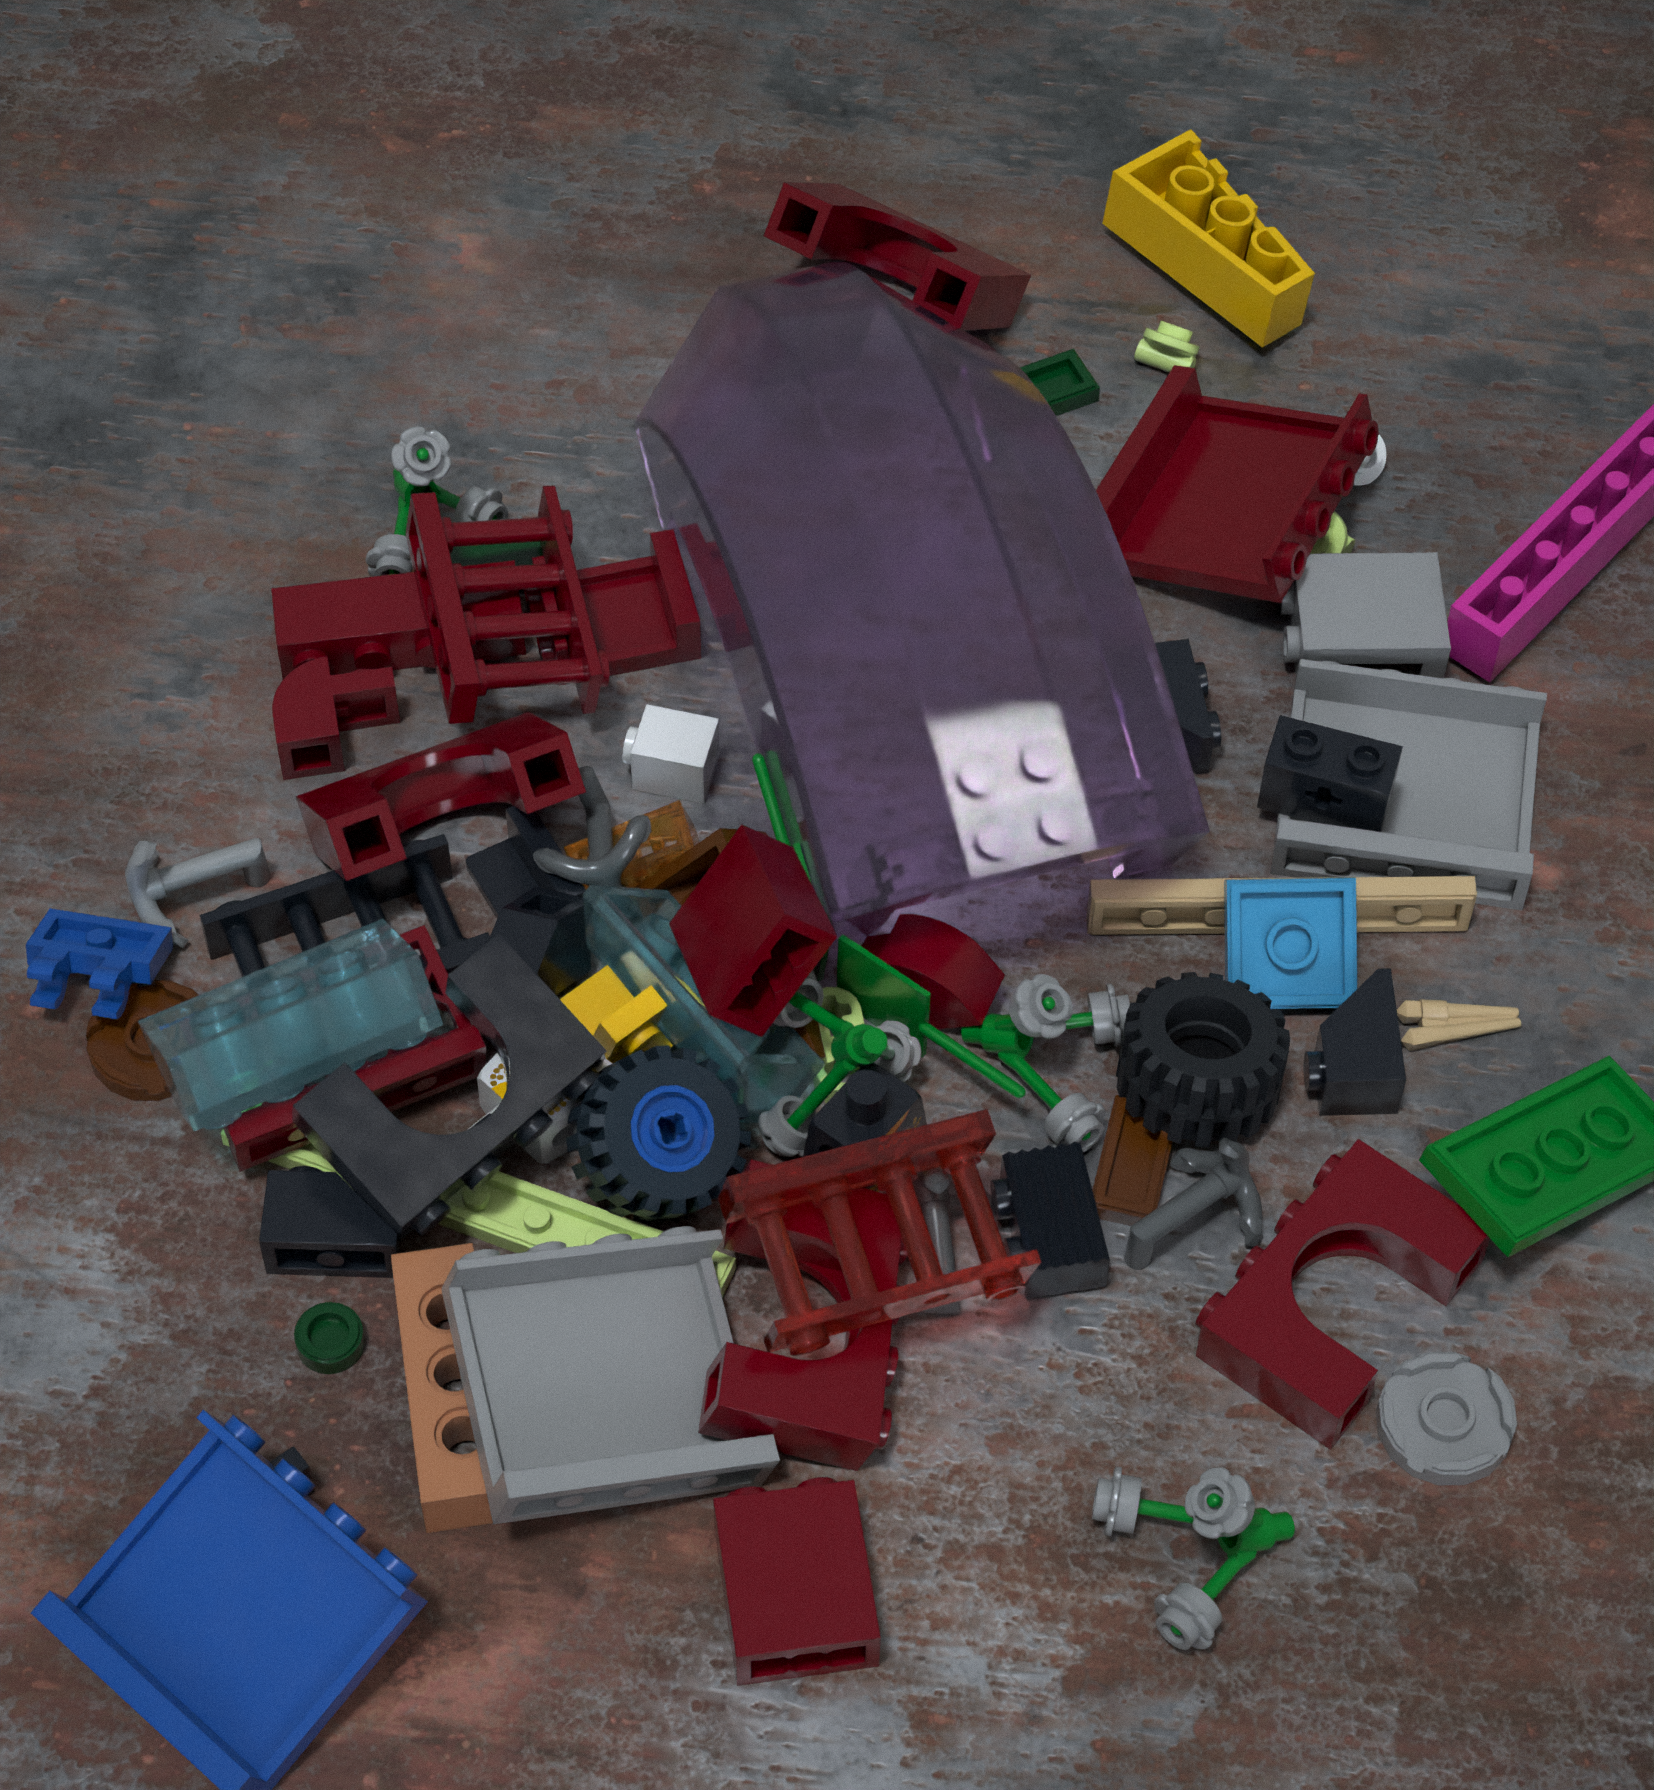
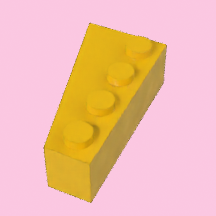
[1102,129,1315,348]

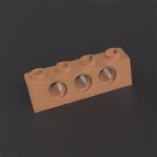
[391,1243,493,1533]

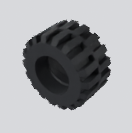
[1116,972,1290,1147]

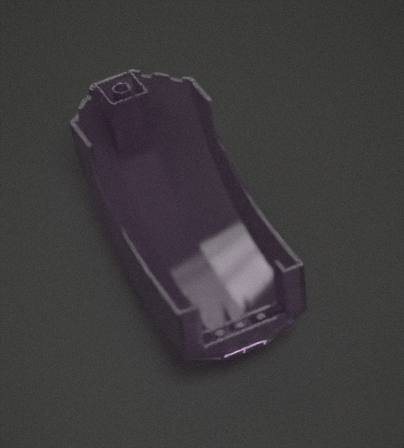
[634,262,1210,948]

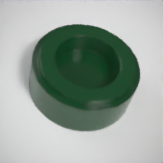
[294,1302,365,1374]

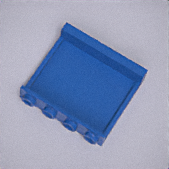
[31,1410,428,1790]

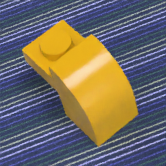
[560,965,673,1063]

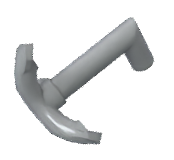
[125,838,270,948]

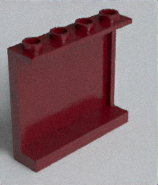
[1074,365,1379,603]

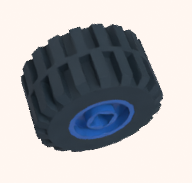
[566,1045,751,1223]

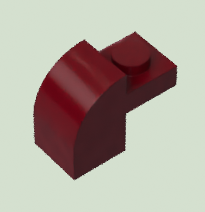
[272,656,400,780]
[861,914,1005,1029]

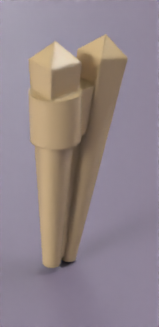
[1397,999,1522,1051]

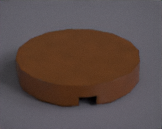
[86,980,219,1101]

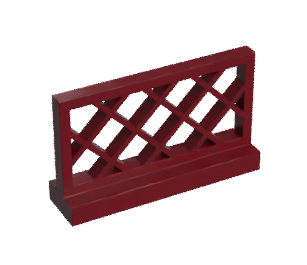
[178,925,487,1172]

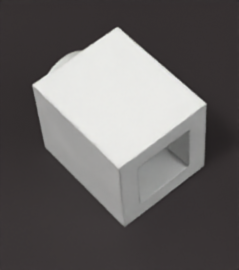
[622,704,720,804]

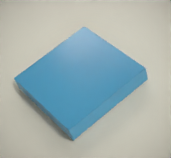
[1224,878,1357,1009]

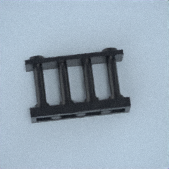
[199,834,490,1070]

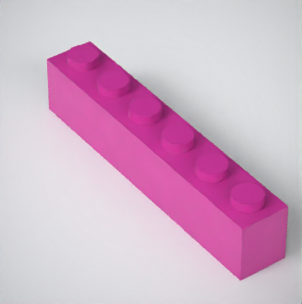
[1447,404,1654,683]

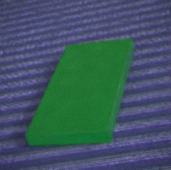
[1419,1055,1654,1257]

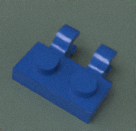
[26,908,173,1019]

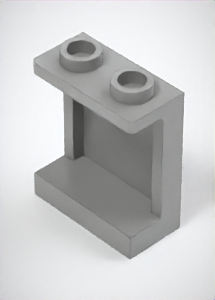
[1278,552,1451,678]

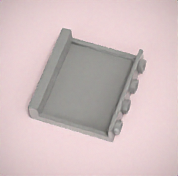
[1270,659,1547,910]
[441,1226,780,1524]

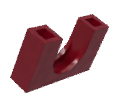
[763,182,1031,331]
[295,712,586,881]
[1195,1139,1490,1450]
[698,1159,911,1471]

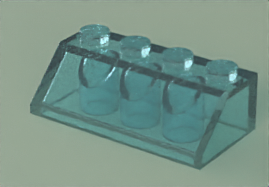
[583,885,825,1123]
[138,919,444,1131]

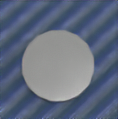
[1376,1352,1517,1485]

